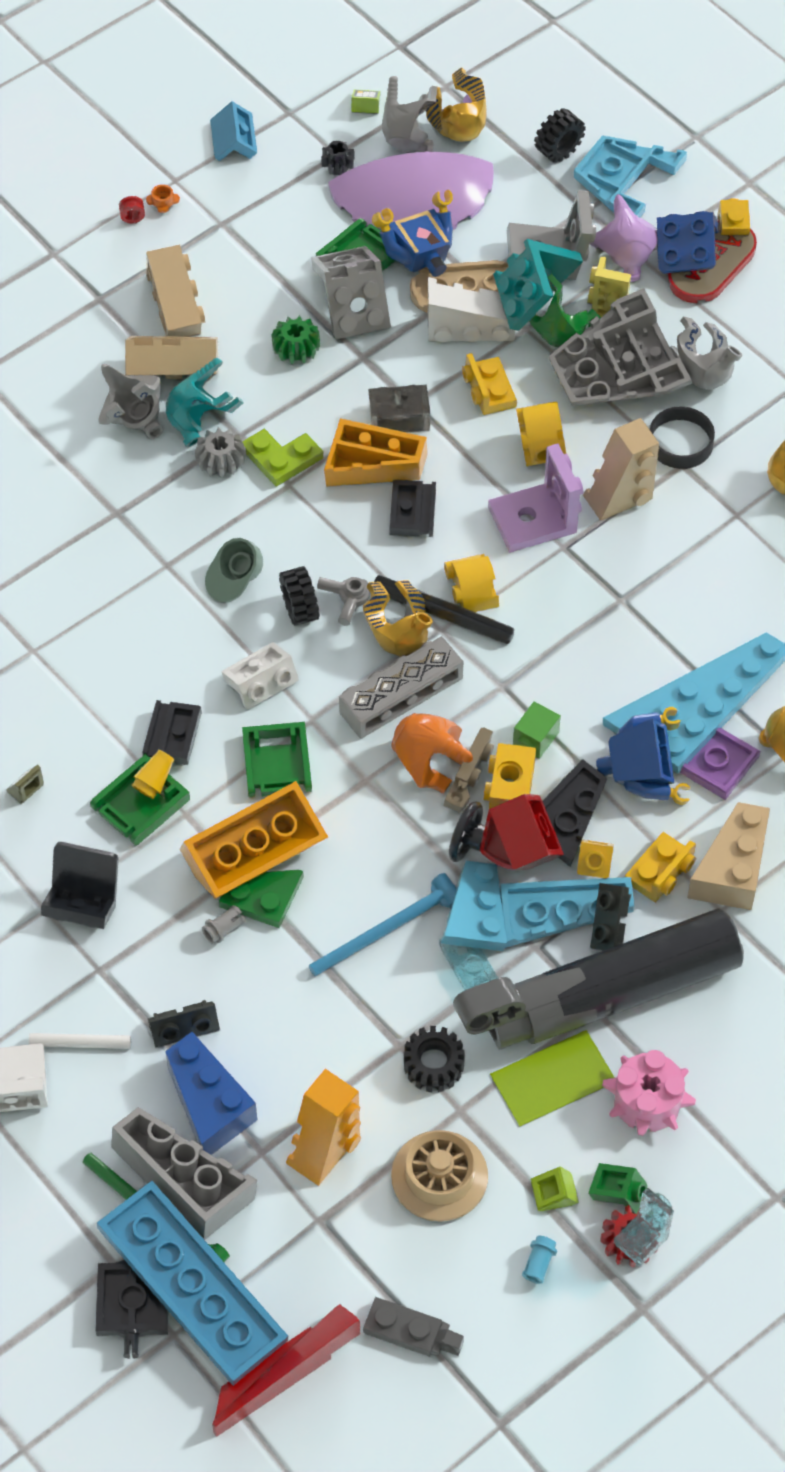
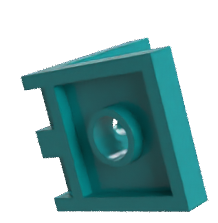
[493,239,583,331]

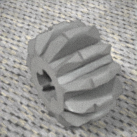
[195,426,246,478]

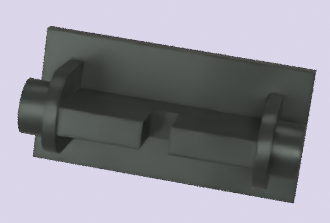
[590,883,632,951]
[147,1000,220,1048]

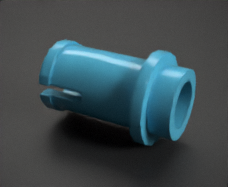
[522,1235,557,1284]

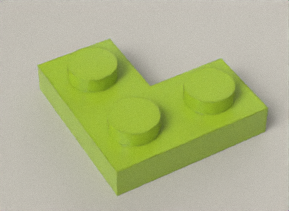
[242,428,324,487]

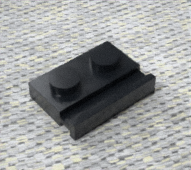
[389,480,436,537]
[142,700,202,765]

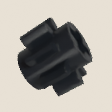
[321,141,355,175]

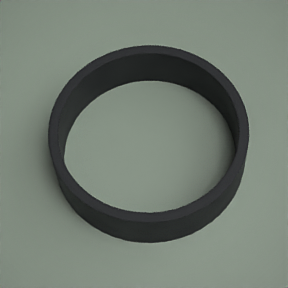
[650,406,715,469]

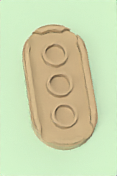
[410,260,508,313]

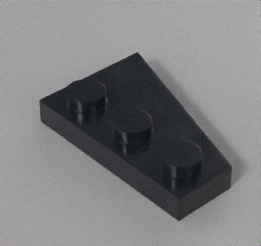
[542,759,608,867]

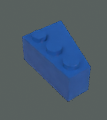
[165,1032,258,1155]

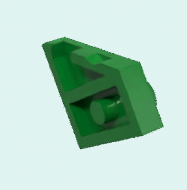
[219,869,304,929]

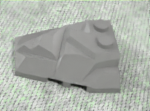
[549,288,692,406]

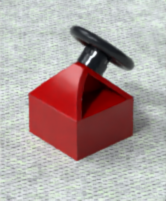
[449,794,564,870]

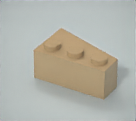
[146,244,205,337]
[125,336,218,379]
[583,418,659,521]
[687,802,770,910]

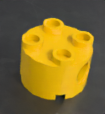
[516,401,567,467]

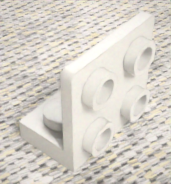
[0,1043,48,1112]

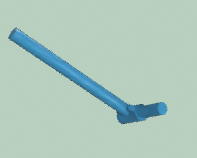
[308,873,456,976]

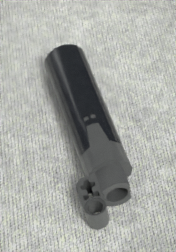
[453,908,744,1050]

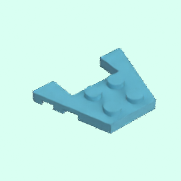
[574,135,687,218]

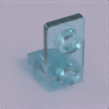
[614,1188,674,1266]

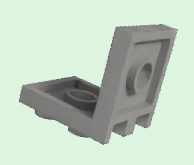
[506,190,596,280]
[311,246,391,339]

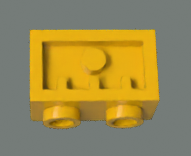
[462,353,517,415]
[625,832,697,903]

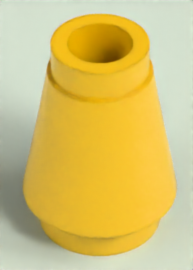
[132,750,175,799]

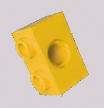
[483,743,536,809]

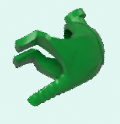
[529,274,601,348]

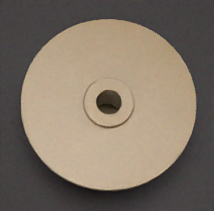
[391,1130,488,1222]

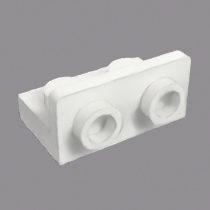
[221,642,299,709]

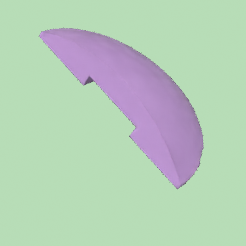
[328,152,494,230]

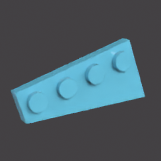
[500,877,634,948]

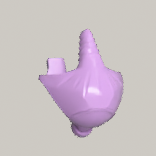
[590,194,657,282]

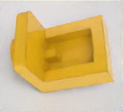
[717,198,750,235]

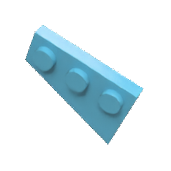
[441,860,507,951]

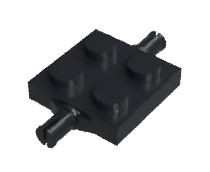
[95,1260,169,1359]

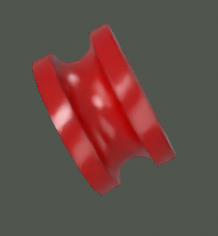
[119,196,145,224]

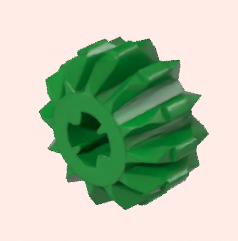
[271,315,320,365]

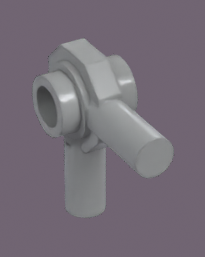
[317,577,371,626]

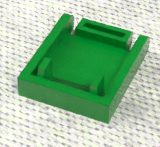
[316,218,396,271]
[242,721,312,798]
[90,754,190,846]

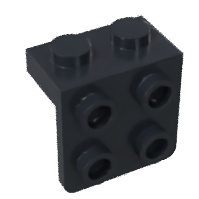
[41,842,119,929]

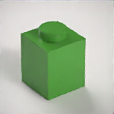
[513,701,561,759]

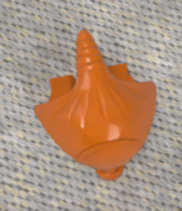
[391,713,473,794]

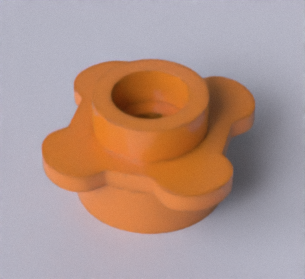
[146,184,180,213]

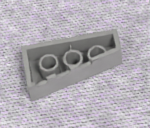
[111,1107,258,1240]

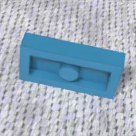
[210,101,257,161]

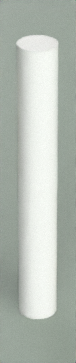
[29,1033,131,1049]

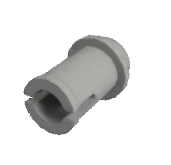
[202,905,245,944]

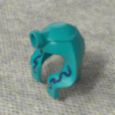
[165,358,244,448]

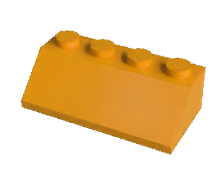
[179,781,328,899]

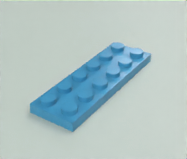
[97,1181,289,1385]

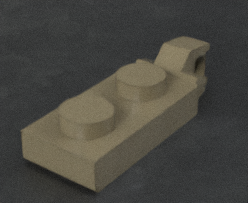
[443,727,495,813]

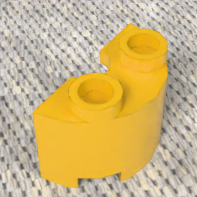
[444,554,499,612]

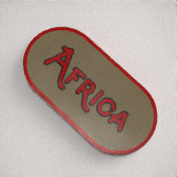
[668,220,757,303]

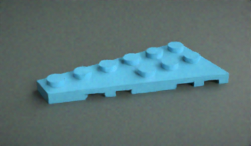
[603,632,785,774]

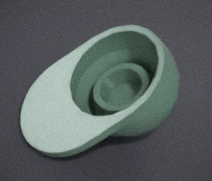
[205,538,263,603]

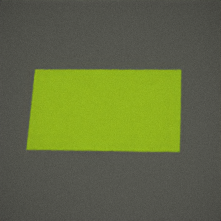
[490,1030,615,1126]

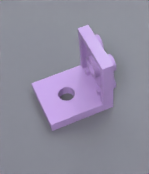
[488,444,583,553]

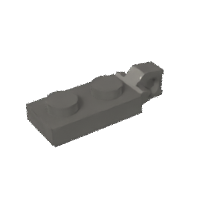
[363,1296,464,1357]

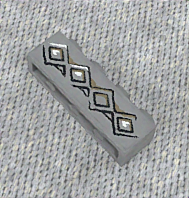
[339,636,464,739]

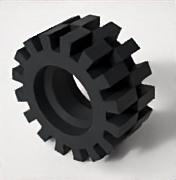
[534,108,586,163]
[279,566,320,626]
[404,1026,465,1092]

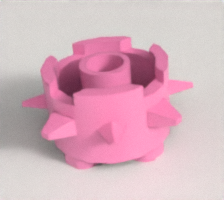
[602,1050,696,1136]

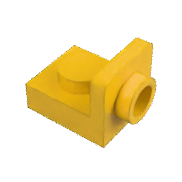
[577,839,614,878]

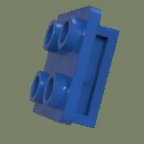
[657,211,719,274]

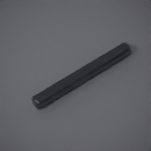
[374,575,515,644]

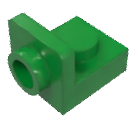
[588,1163,648,1214]

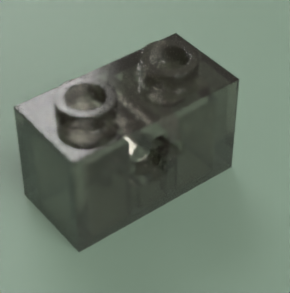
[368,384,430,432]

